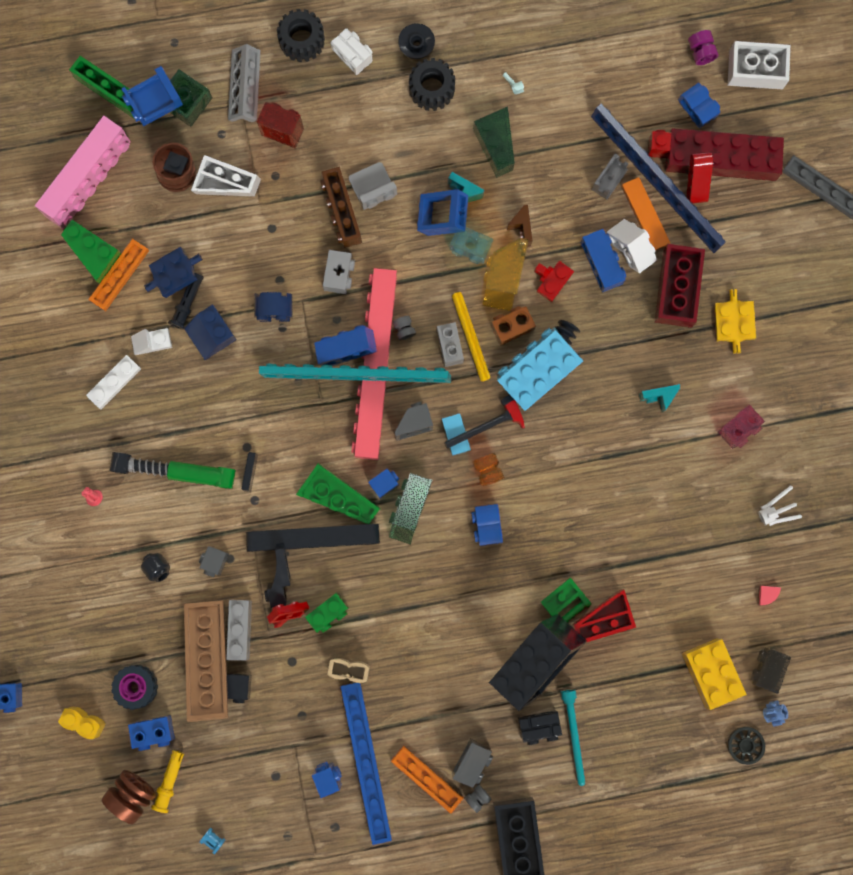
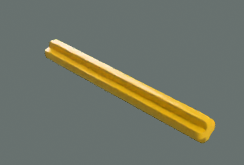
[452,292,490,382]

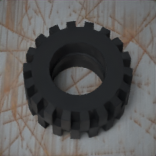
[277,9,325,62]
[409,58,455,111]

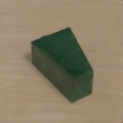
[473,106,515,178]
[389,473,432,545]

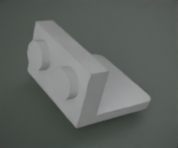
[349,162,397,210]

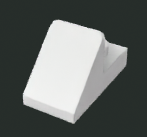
[131,328,172,355]

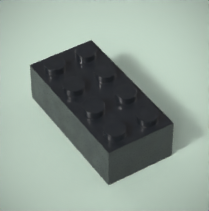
[493,797,545,875]

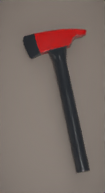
[444,395,525,449]

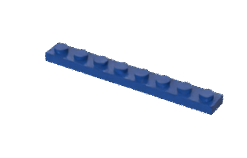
[341,683,392,845]

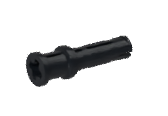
[168,273,204,330]

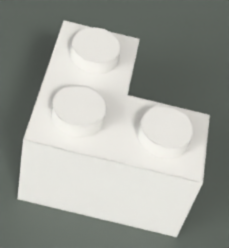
[607,219,657,273]

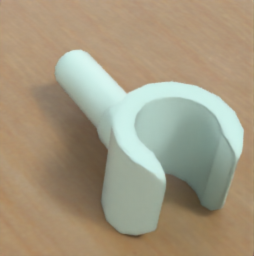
[503,72,524,94]

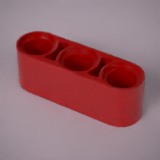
[686,153,713,203]

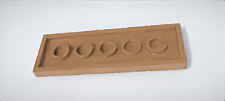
[184,600,229,722]

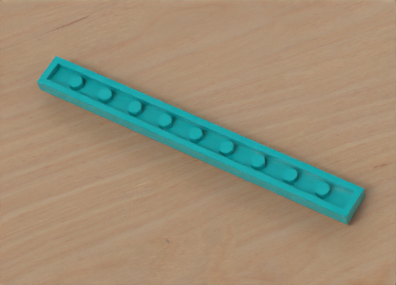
[259,363,451,383]

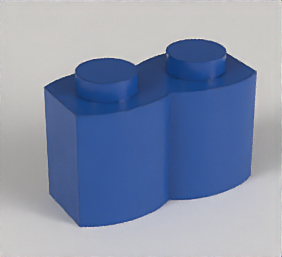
[678,83,721,129]
[471,504,503,546]

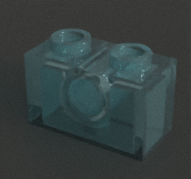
[450,227,494,264]

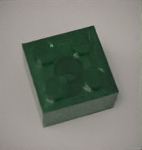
[169,69,212,127]

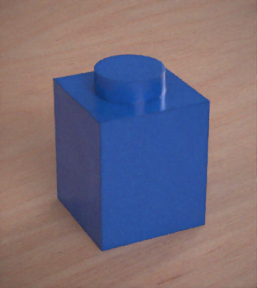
[368,469,399,499]

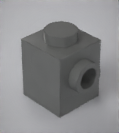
[199,546,229,577]

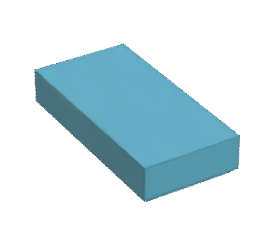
[442,414,471,456]

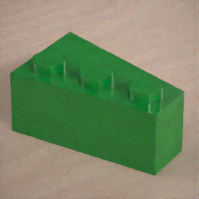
[61,220,121,284]

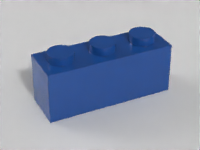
[580,229,626,293]
[314,325,377,366]

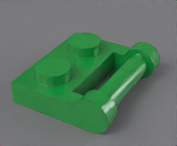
[540,577,592,623]

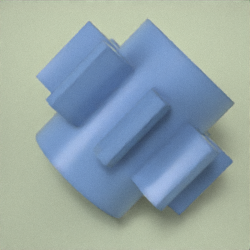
[763,700,788,727]

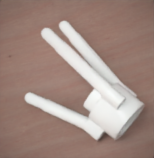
[758,486,802,526]

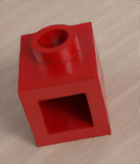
[648,130,671,158]

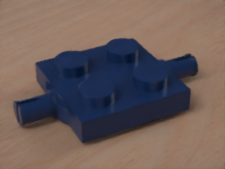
[144,247,203,298]

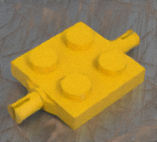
[714,289,756,354]

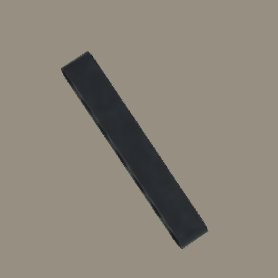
[246,524,380,552]

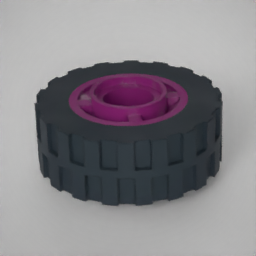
[111,665,158,710]

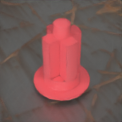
[81,487,103,506]

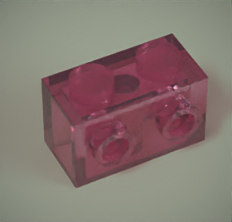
[717,404,765,449]

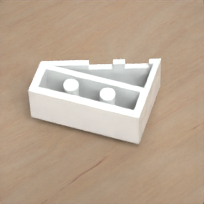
[191,155,261,197]

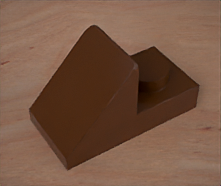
[507,205,533,247]

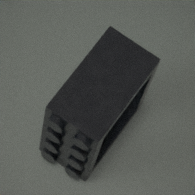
[489,614,587,711]

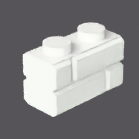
[331,29,373,75]

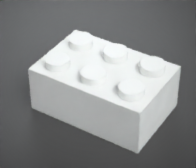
[728,41,790,89]

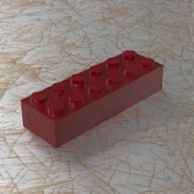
[665,128,784,181]

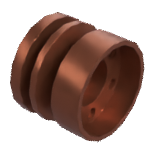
[152,143,196,192]
[101,770,156,825]

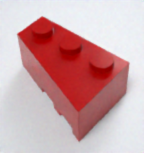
[571,589,636,643]

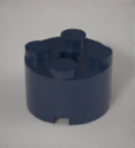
[254,292,293,322]

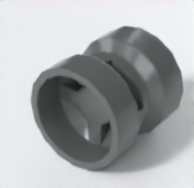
[392,316,416,341]
[464,784,492,813]

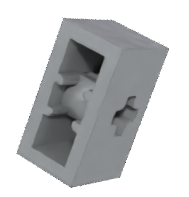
[323,250,355,294]
[437,322,464,367]

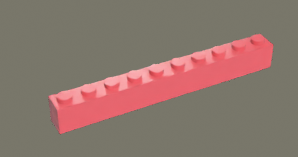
[352,268,397,460]

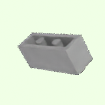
[227,600,252,660]

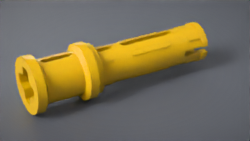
[151,750,184,813]

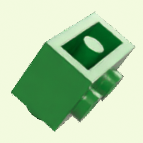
[305,593,349,633]

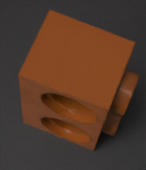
[491,306,536,346]

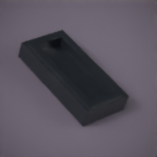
[241,452,258,493]

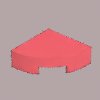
[759,586,781,605]

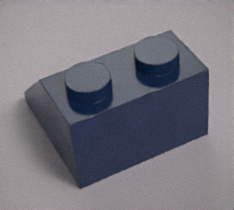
[184,304,237,360]

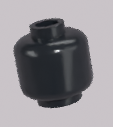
[141,553,170,582]

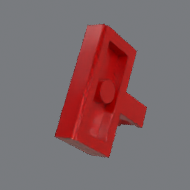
[534,261,574,302]
[267,601,310,628]

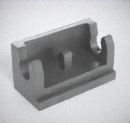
[592,154,628,200]

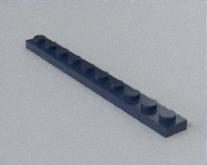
[591,104,726,253]

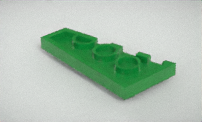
[296,463,381,524]

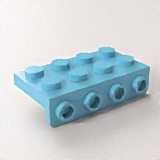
[497,327,583,411]

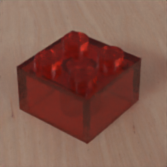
[257,102,304,149]

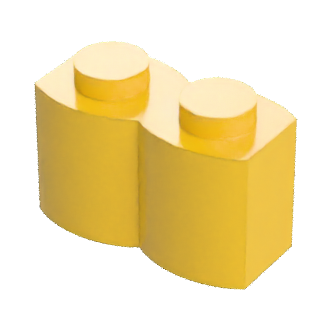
[58,707,106,739]

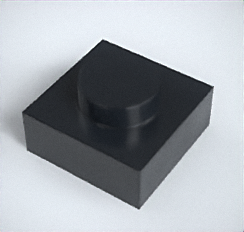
[163,151,189,177]

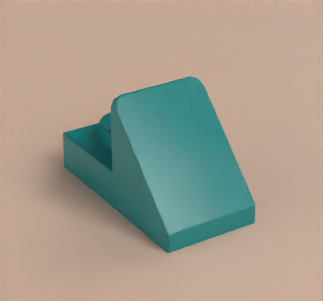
[448,172,484,203]
[639,384,680,413]

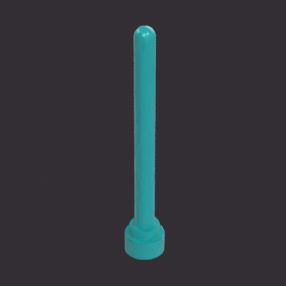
[560,690,585,786]

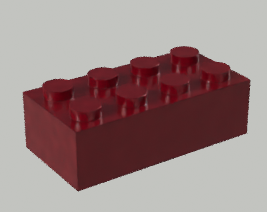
[654,244,705,328]

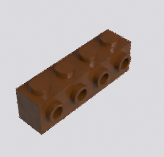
[320,166,362,248]

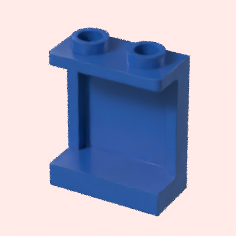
[121,66,183,126]

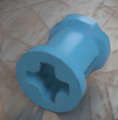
[199,827,226,855]

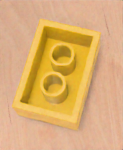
[682,638,747,710]

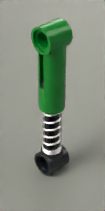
[109,452,236,489]

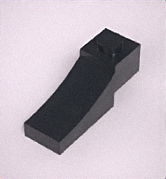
[264,543,291,608]

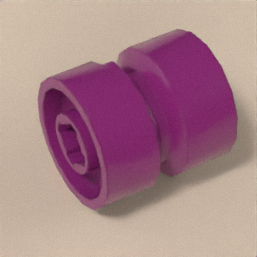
[688,30,719,65]

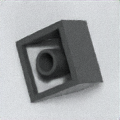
[395,402,433,441]
[452,738,493,788]

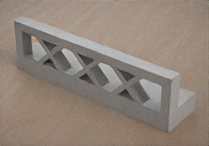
[228,44,261,122]

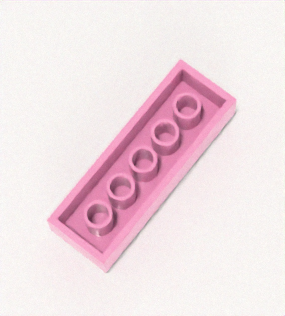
[35,116,131,230]

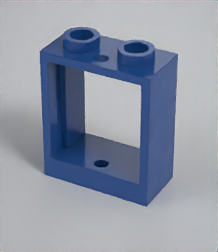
[417,189,468,236]

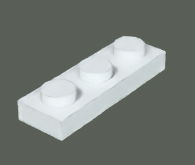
[86,355,141,409]

